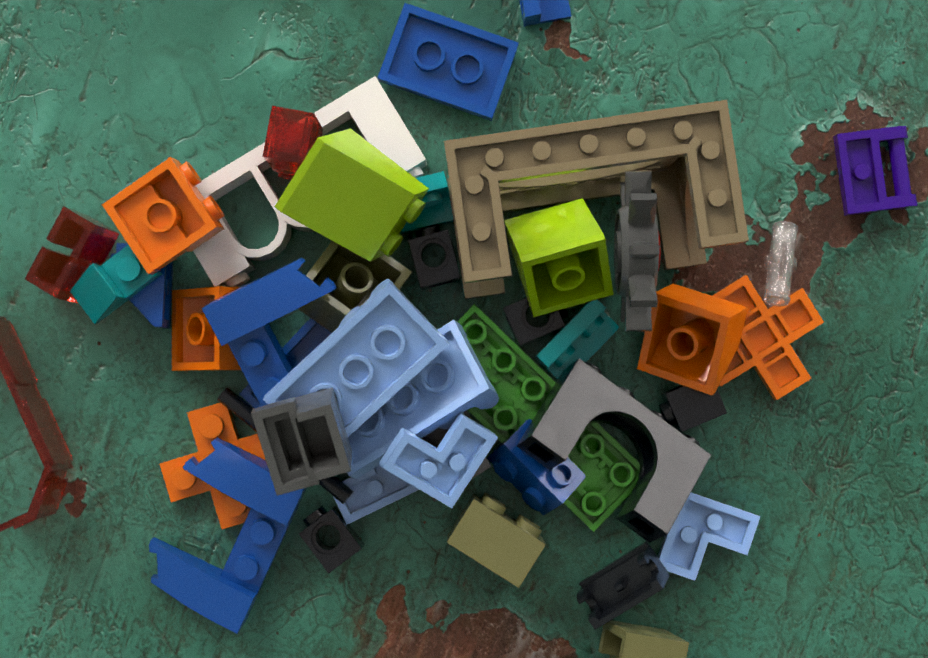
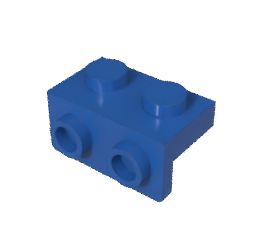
[487,419,586,516]

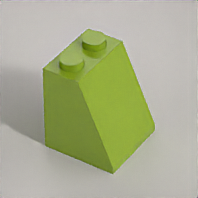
[274,128,429,262]
[504,198,614,317]

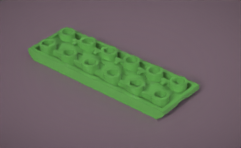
[457,304,640,532]

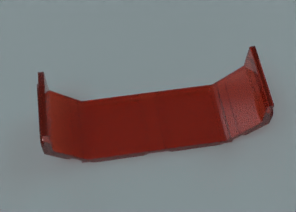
[0,316,73,532]

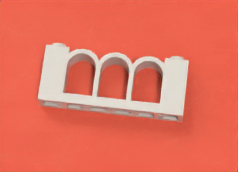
[193,76,427,287]

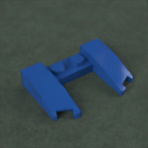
[202,257,337,406]
[149,437,307,634]

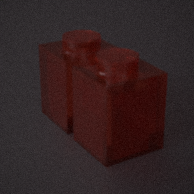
[262,106,323,180]
[25,206,119,304]

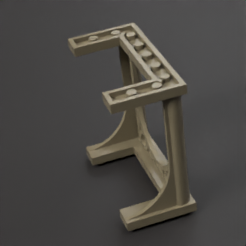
[444,100,749,299]

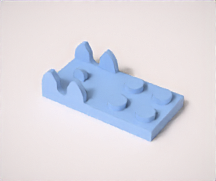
[263,279,449,437]
[347,319,499,479]

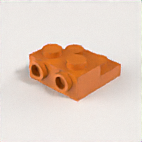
[102,157,224,275]

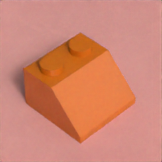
[637,283,748,396]
[172,286,241,371]

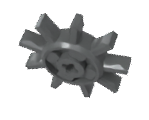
[614,171,661,332]

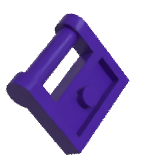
[833,126,918,216]

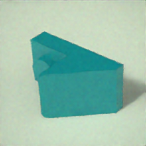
[70,245,162,324]

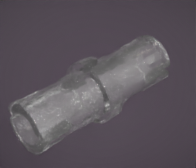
[763,221,798,306]

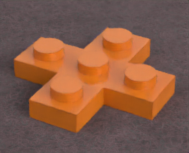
[712,275,824,400]
[160,402,265,530]

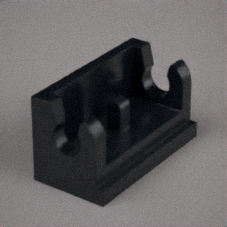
[577,541,670,630]

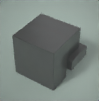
[251,387,352,496]

